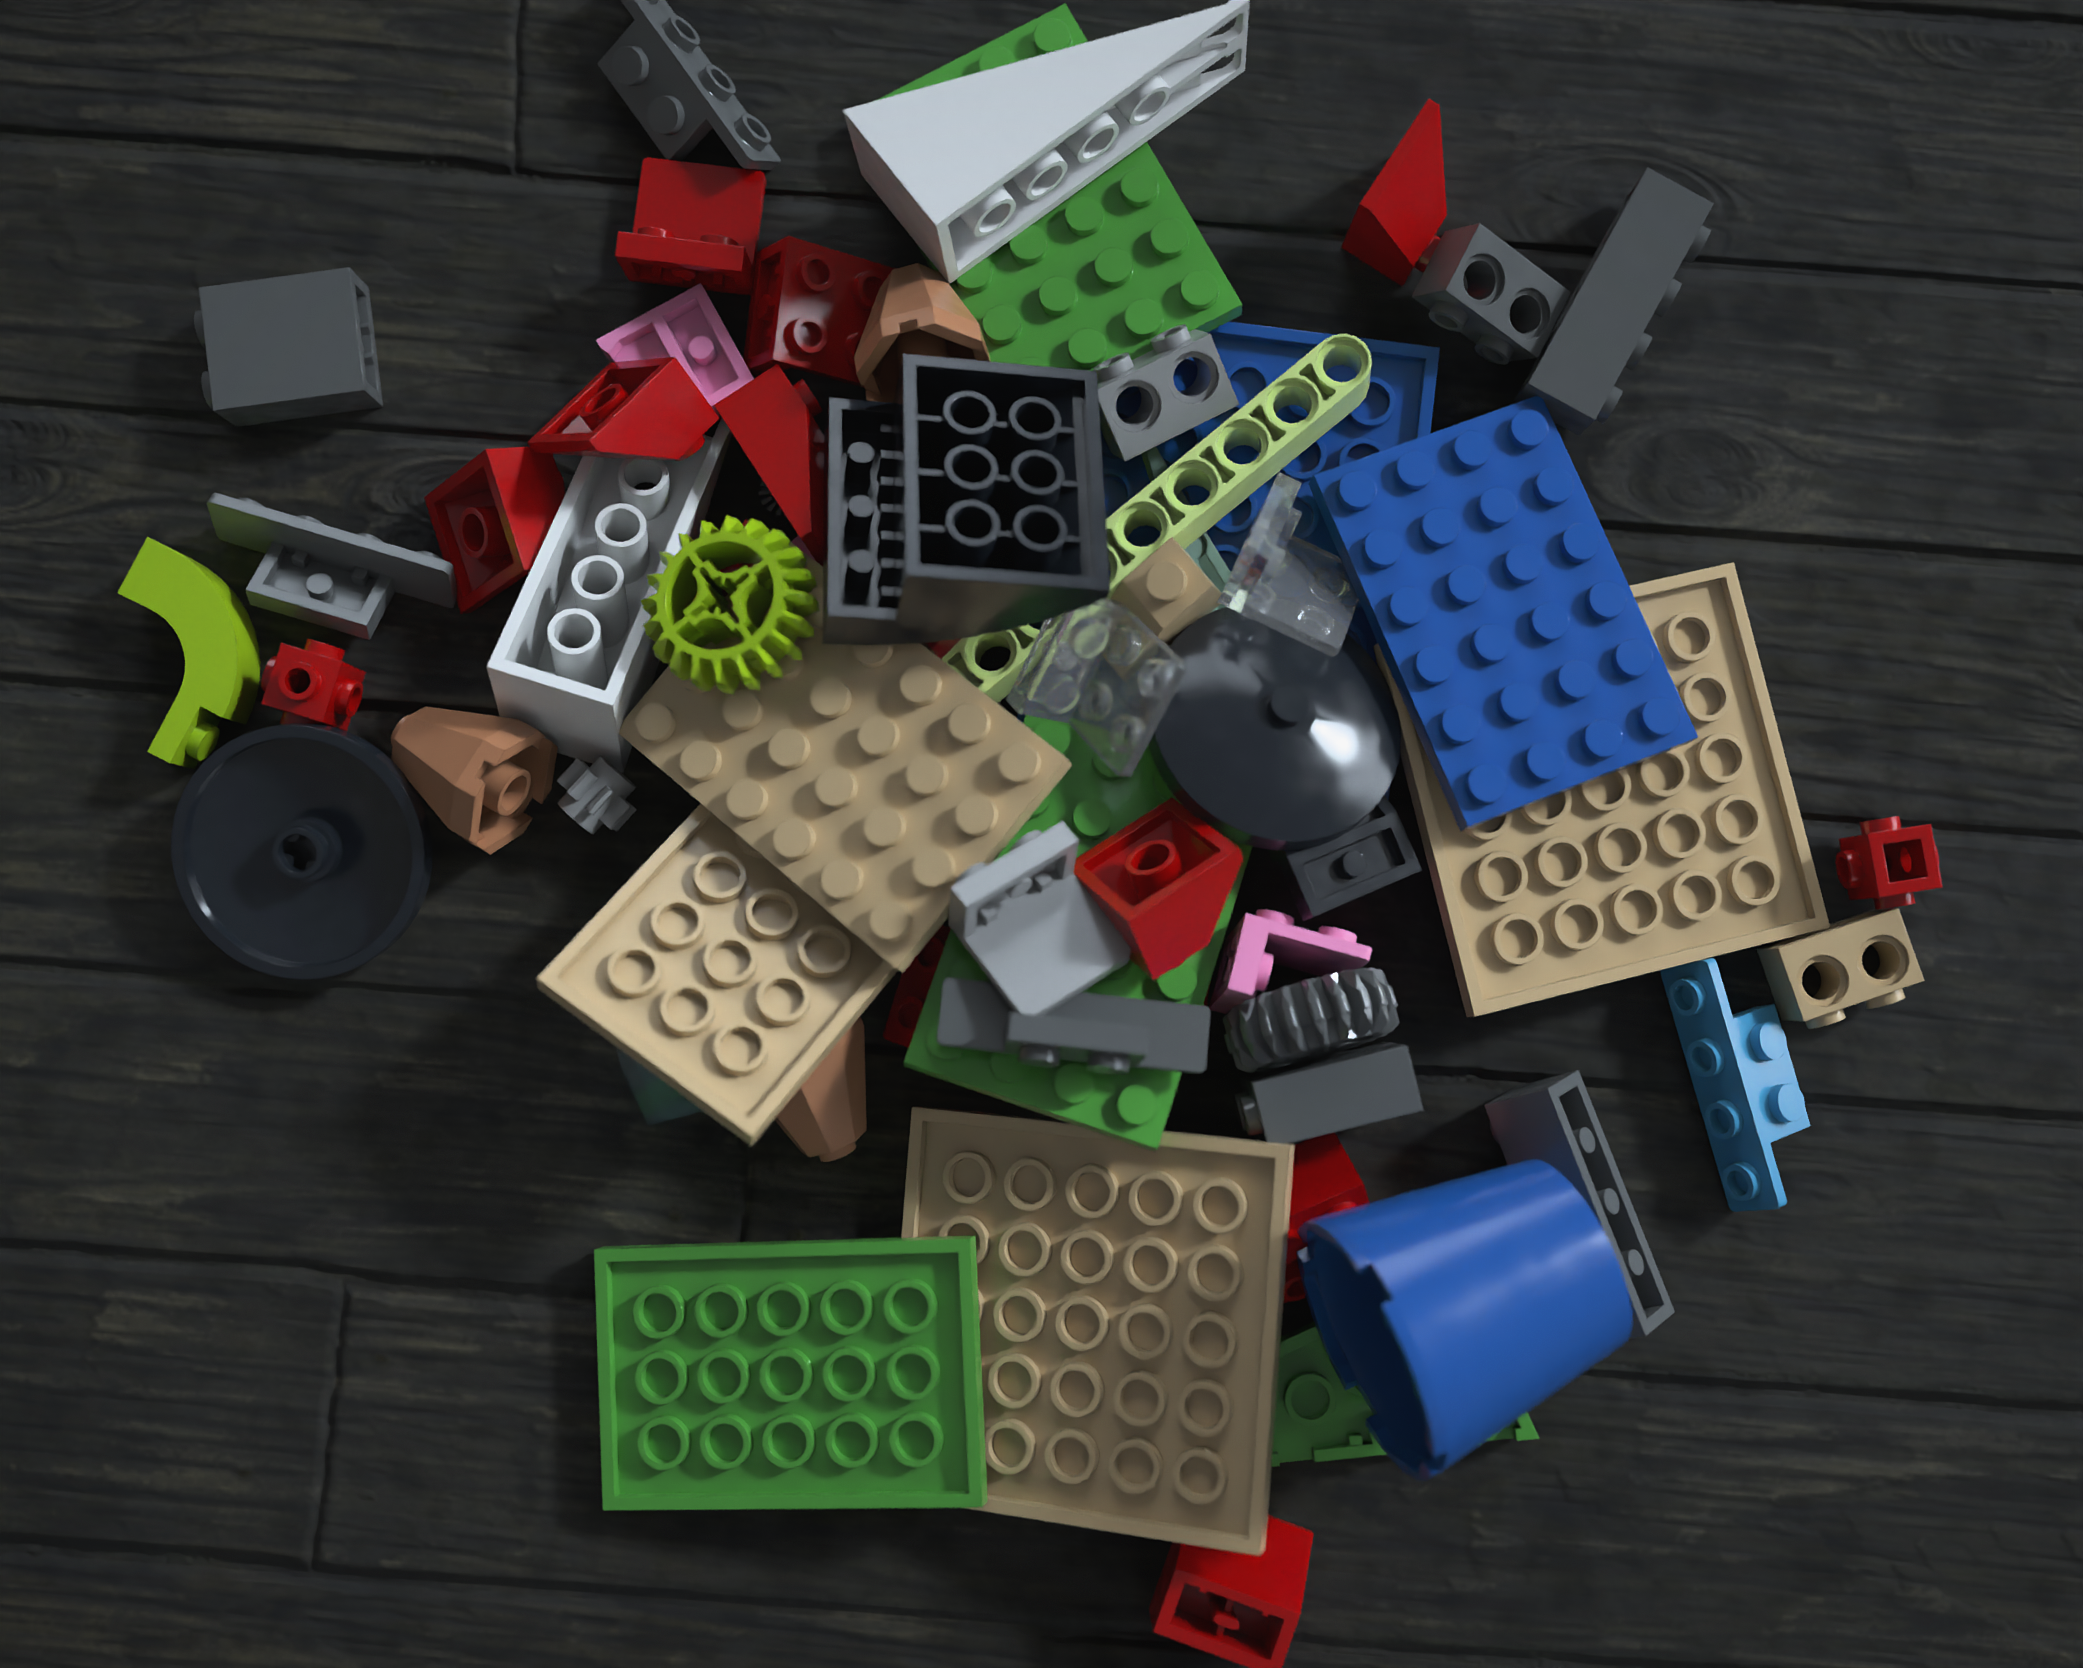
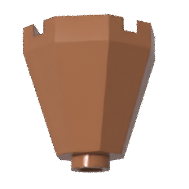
[854,263,991,403]
[391,706,558,855]
[774,1016,867,1162]

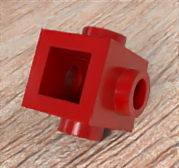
[261,639,366,731]
[1836,816,1943,910]

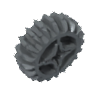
[1222,967,1399,1074]

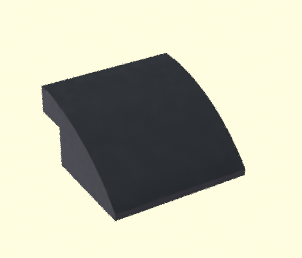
[822,354,1111,645]

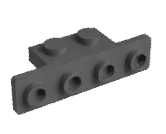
[597,0,781,170]
[207,493,458,640]
[937,978,1210,1074]

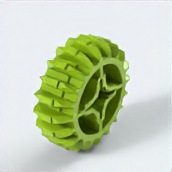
[640,516,820,695]

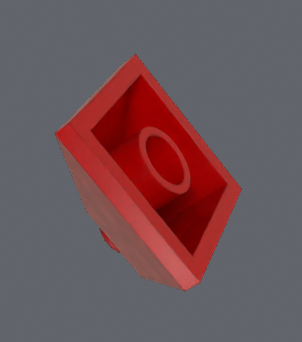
[1341,98,1447,287]
[527,357,719,461]
[424,447,565,614]
[1073,797,1243,981]

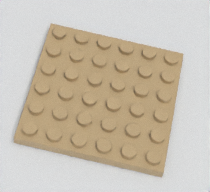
[1373,562,1830,1017]
[901,1106,1295,1556]

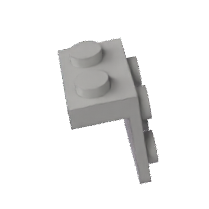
[948,821,1131,1016]

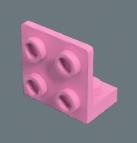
[1209,909,1372,1014]

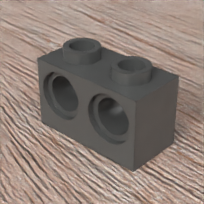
[1411,223,1571,365]

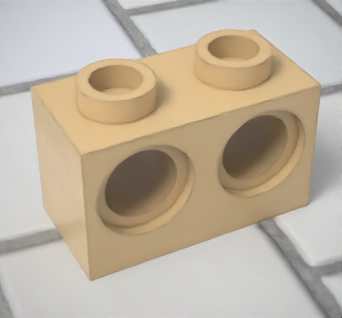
[1757,908,1924,1029]

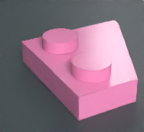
[596,283,754,416]

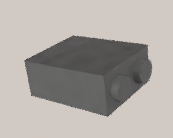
[194,267,383,427]
[1233,1041,1423,1144]

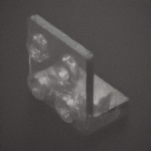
[1218,472,1359,657]
[1006,598,1187,777]

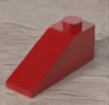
[714,364,824,566]

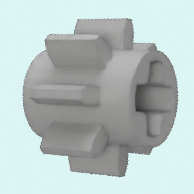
[557,756,637,834]

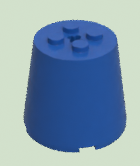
[1296,1159,1632,1481]

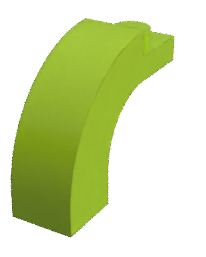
[117,537,260,769]

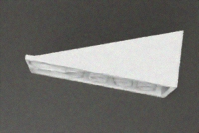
[843,0,1250,284]
[487,418,732,773]

